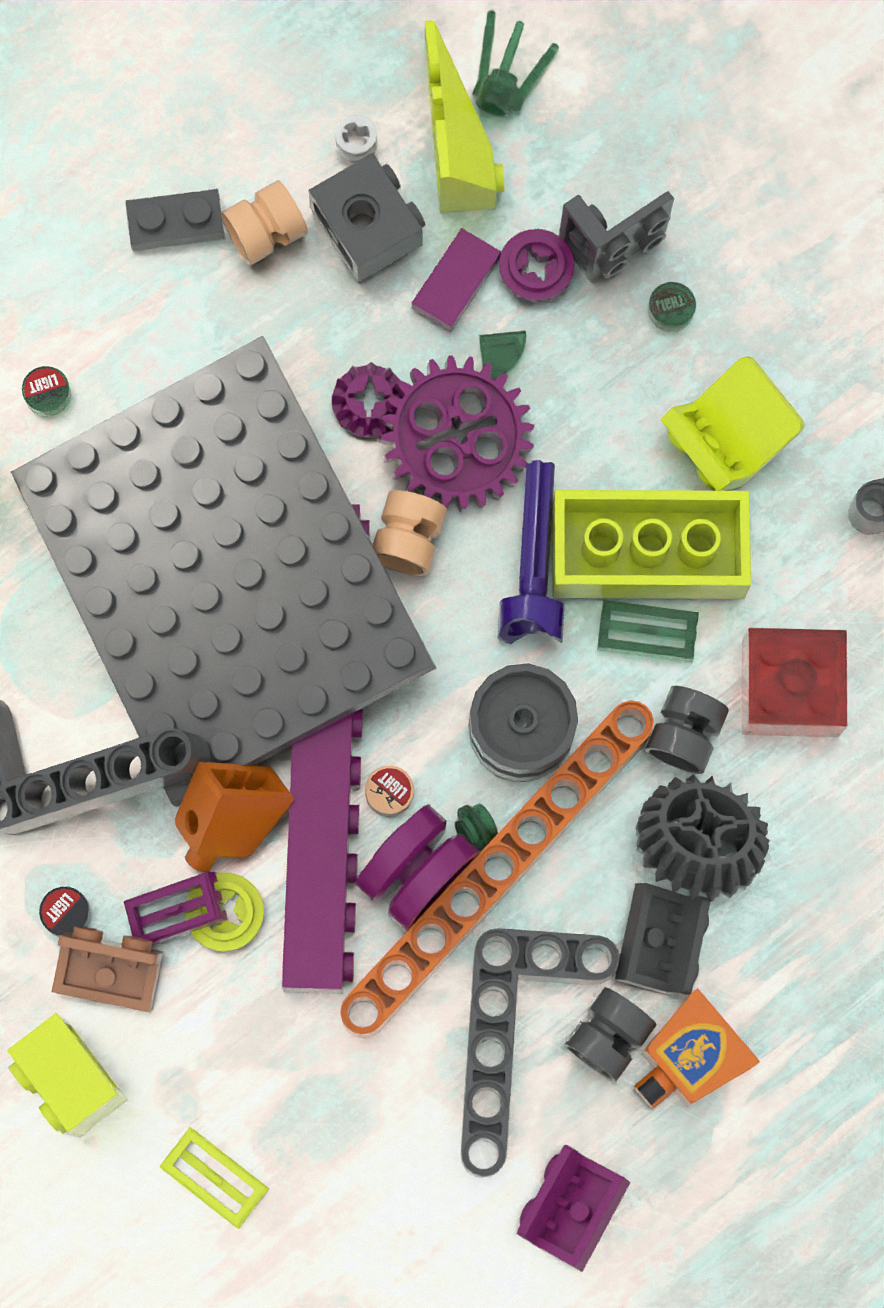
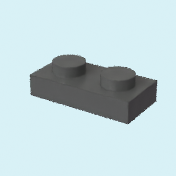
[125,189,225,251]

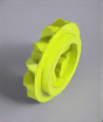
[185,872,264,952]

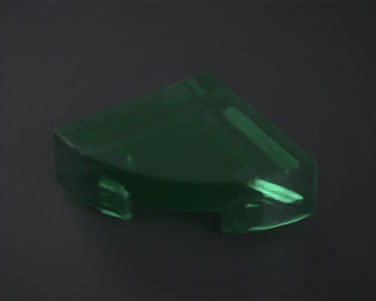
[479,330,526,380]

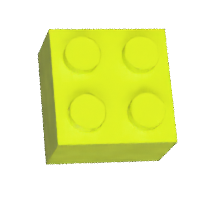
[7,1012,128,1137]

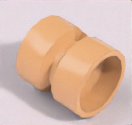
[220,180,308,265]
[373,490,448,576]

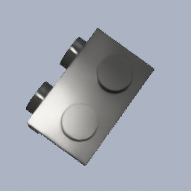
[615,883,710,995]

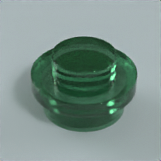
[454,803,498,852]

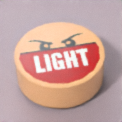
[365,766,414,817]

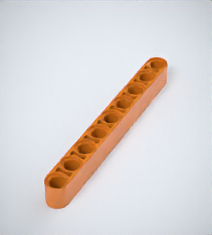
[340,700,654,1039]

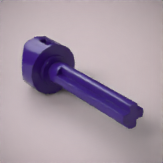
[497,460,565,644]

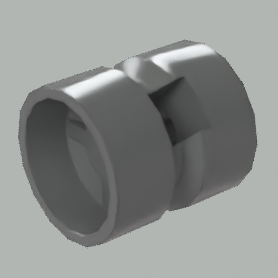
[645,685,729,774]
[564,987,657,1082]

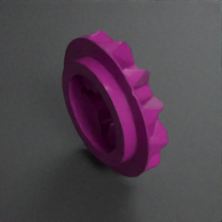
[499,229,574,304]
[332,362,402,438]

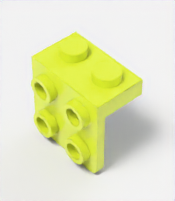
[660,356,804,491]

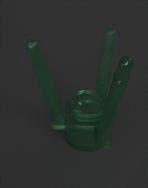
[472,10,559,117]

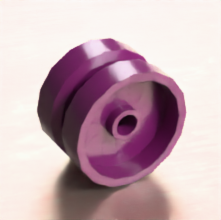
[355,804,480,932]

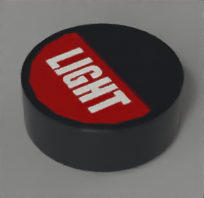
[39,886,91,937]

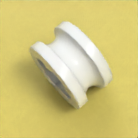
[335,115,377,163]

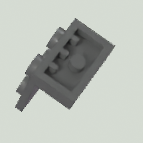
[559,191,674,282]

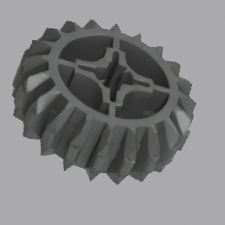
[635,774,770,902]

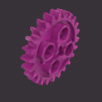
[379,355,534,512]

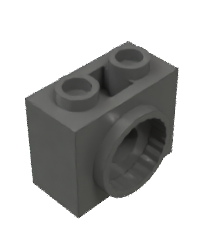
[308,153,425,283]

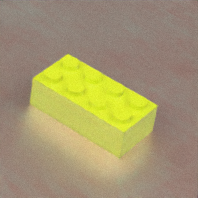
[552,490,751,599]

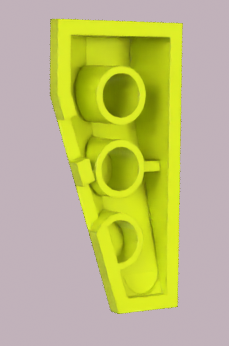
[425,20,504,213]

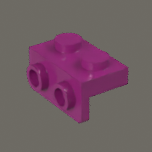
[517,1144,631,1272]

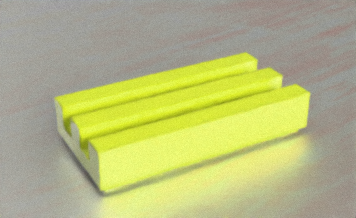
[159,1127,270,1229]

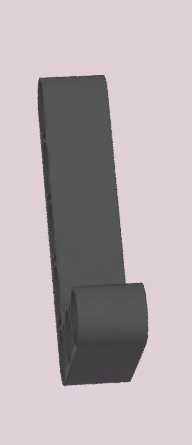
[0,700,210,834]
[460,928,620,1178]

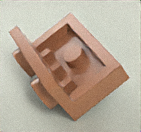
[51,926,163,1012]

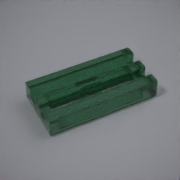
[597,600,699,663]

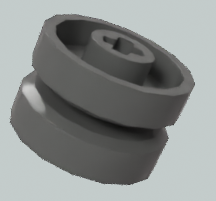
[468,663,578,782]

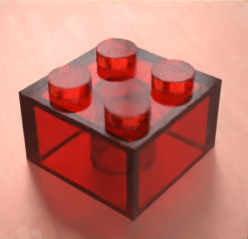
[742,628,847,737]

